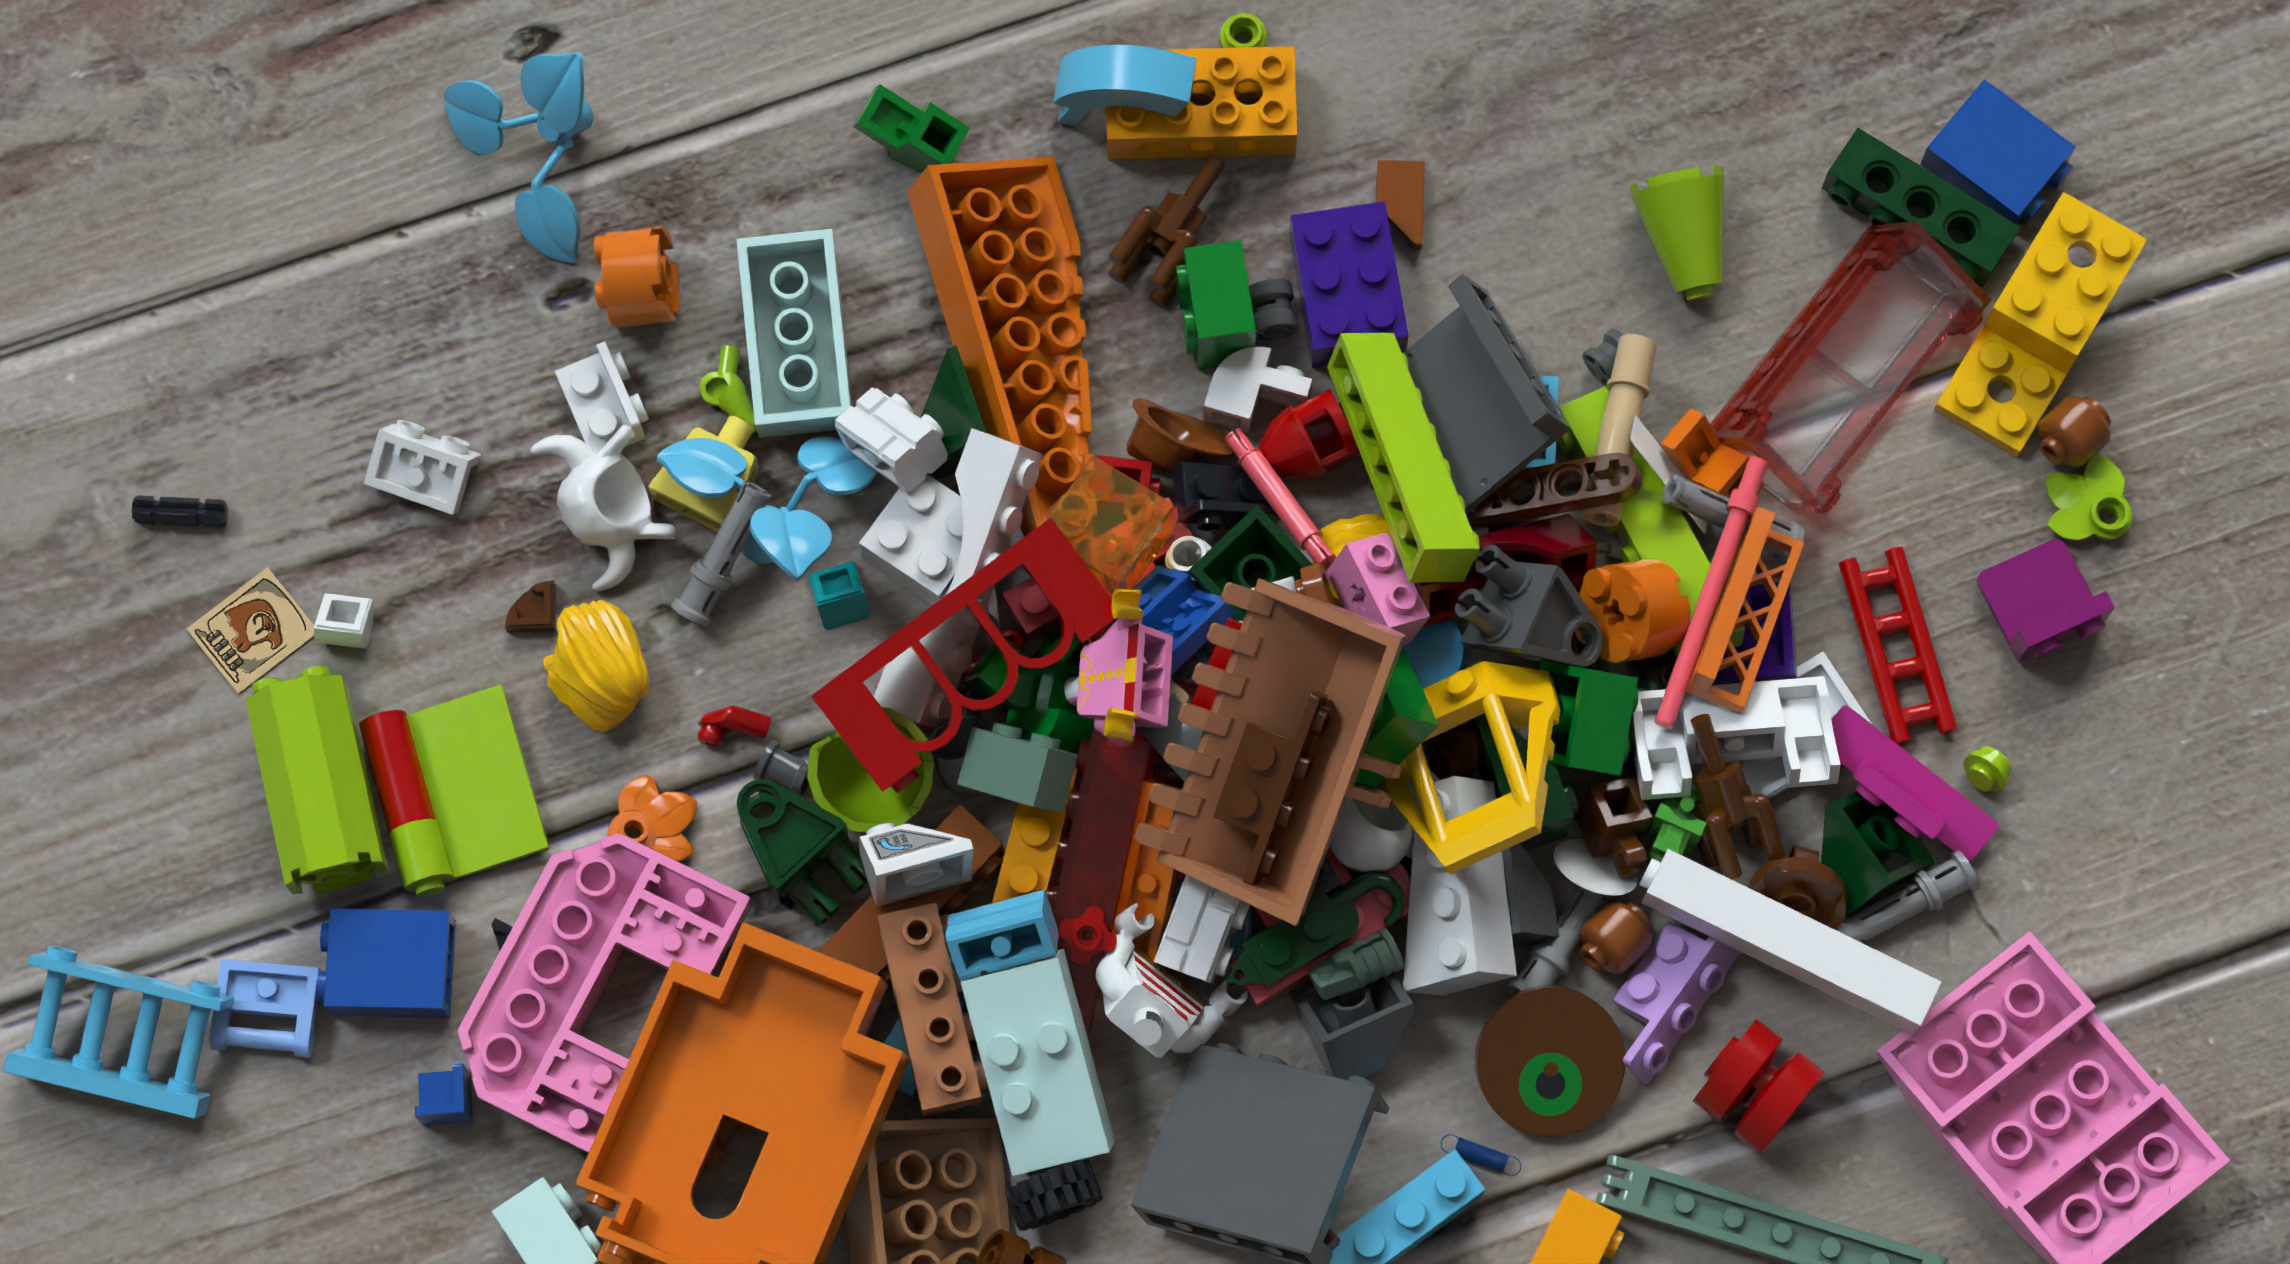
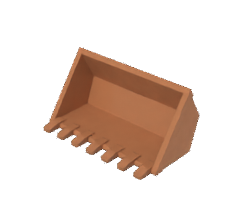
[1134,578,1407,926]

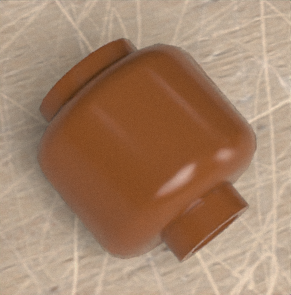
[2038,396,2111,467]
[1579,901,1653,974]

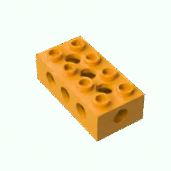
[1106,46,1297,160]

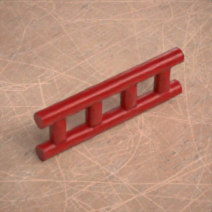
[1838,547,1958,746]

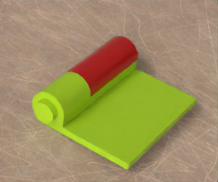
[359,684,550,898]

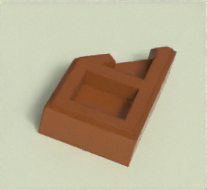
[1376,160,1425,250]

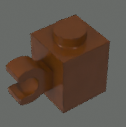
[1575,777,1652,879]

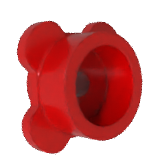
[1058,906,1117,965]

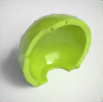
[807,707,935,832]

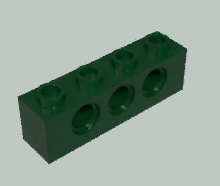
[1821,128,2021,288]

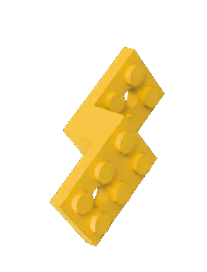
[1933,192,2148,457]

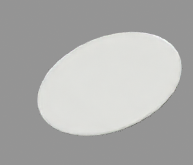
[1553,839,1638,896]

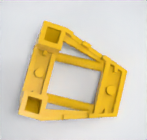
[1379,661,1561,874]

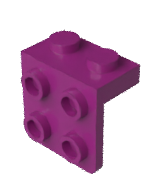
[1976,539,2115,662]

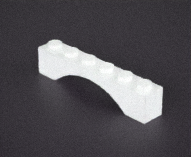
[874,428,1042,728]

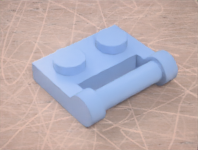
[210,959,321,1058]

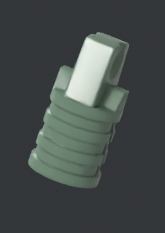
[1309,928,1404,1000]

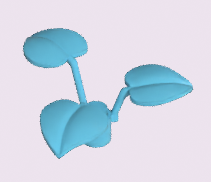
[443,52,593,263]
[656,436,877,582]

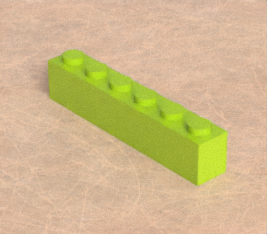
[1327,333,1480,583]
[1558,386,1745,657]

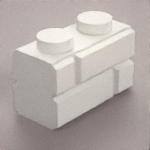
[834,387,948,492]
[1154,875,1251,984]

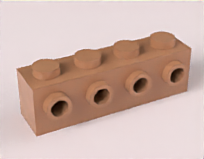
[877,902,989,1117]

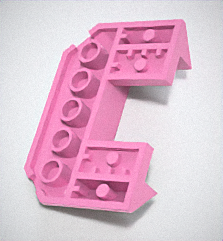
[457,833,751,1153]

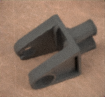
[1455,545,1603,667]

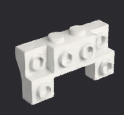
[1630,676,1841,800]

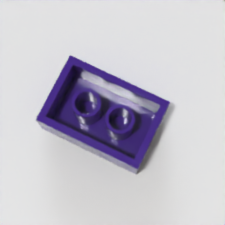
[1289,201,1409,368]

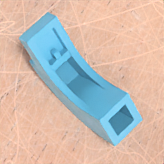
[1053,45,1197,127]

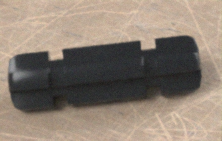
[131,495,228,528]

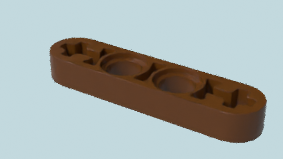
[1466,453,1643,528]

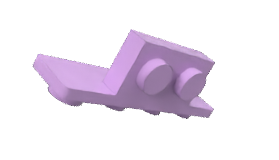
[1612,922,1743,1085]

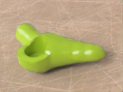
[699,345,757,433]

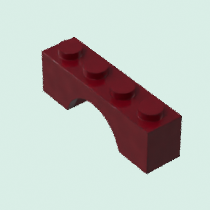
[1414,513,1597,627]

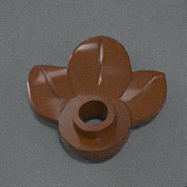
[1425,721,1482,780]

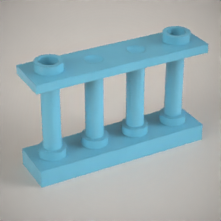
[3,946,234,1119]

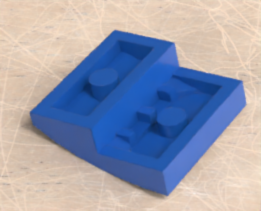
[1113,565,1236,675]

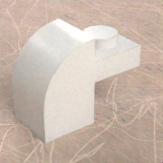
[1203,347,1312,433]

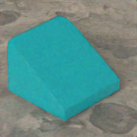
[808,561,870,629]

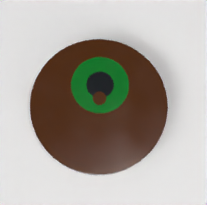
[1475,985,1625,1136]

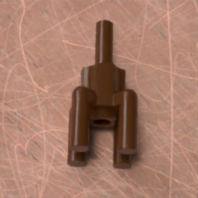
[1108,155,1225,308]
[1691,714,1786,880]

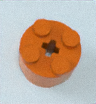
[594,226,680,328]
[1575,559,1690,663]

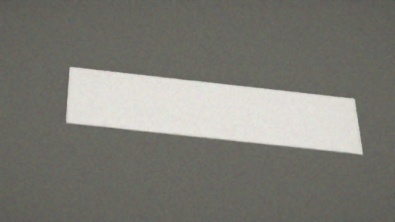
[1630,415,1707,534]

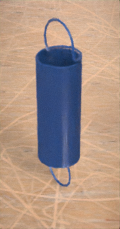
[1441,1134,1521,1176]

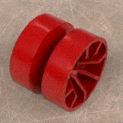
[1693,1019,1825,1154]

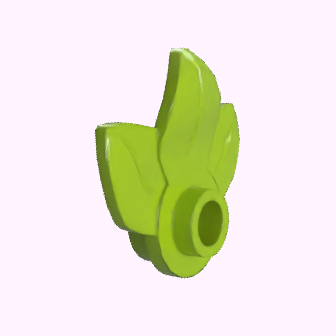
[2045,453,2133,541]

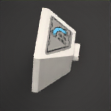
[859,823,973,907]

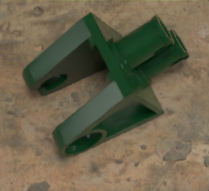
[736,779,869,928]

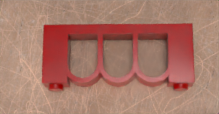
[811,518,1115,793]

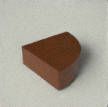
[505,580,556,633]

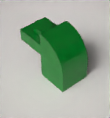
[853,84,970,172]
[963,630,1079,713]
[1006,661,1095,755]

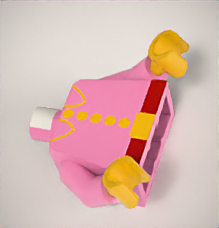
[1064,589,1173,746]

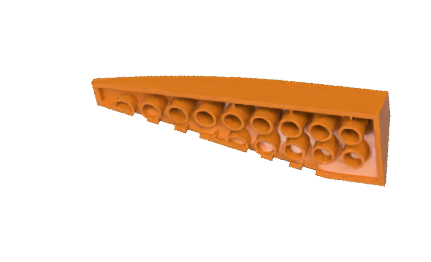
[907,156,1102,585]

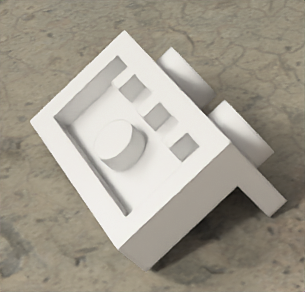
[555,341,649,453]
[363,420,481,515]

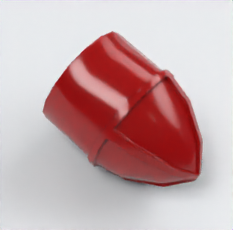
[1258,389,1360,480]

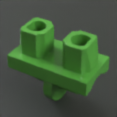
[1646,789,1707,863]

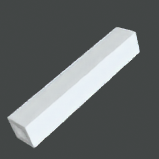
[1639,849,1941,1035]

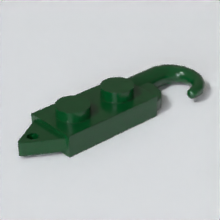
[1226,872,1405,990]

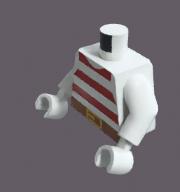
[1095,903,1248,1059]

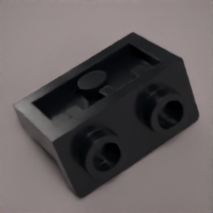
[1173,461,1280,531]

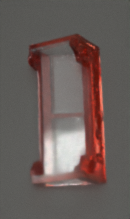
[1710,221,1992,515]

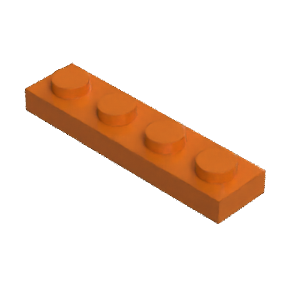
[1112,780,1182,965]

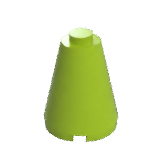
[1629,165,1725,301]

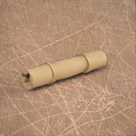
[1581,334,1657,527]

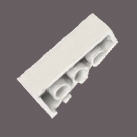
[1403,776,1517,996]

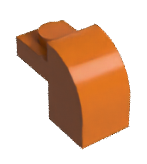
[1660,408,1765,498]

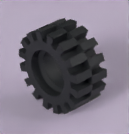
[1005,1159,1104,1231]

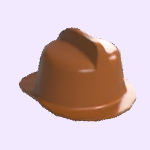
[1126,398,1234,471]

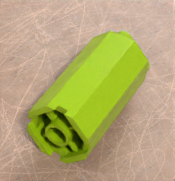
[245,665,388,894]

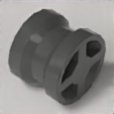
[1582,329,1623,386]

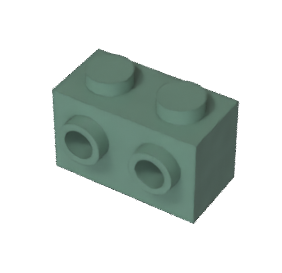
[957,722,1078,813]

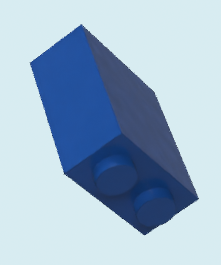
[1920,79,2076,225]
[317,908,456,1018]

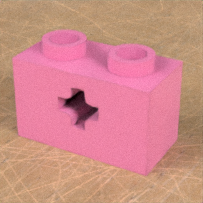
[1326,532,1430,646]

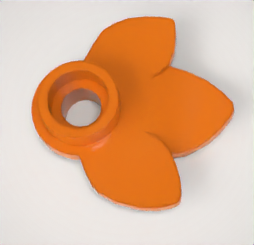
[607,775,697,863]

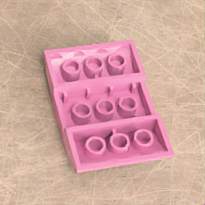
[1876,931,2231,1264]

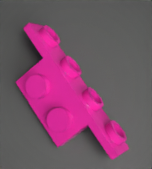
[1831,705,1998,861]

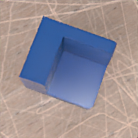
[415,1063,473,1126]

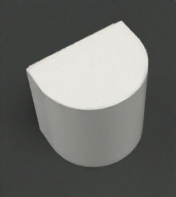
[314,593,374,649]

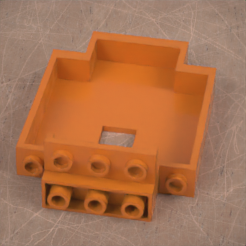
[575,922,910,1264]

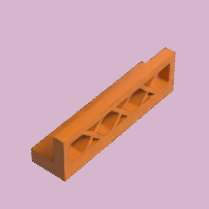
[1686,506,1804,713]

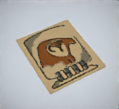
[186,567,314,694]

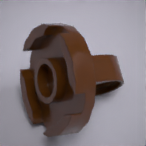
[1749,845,1847,930]

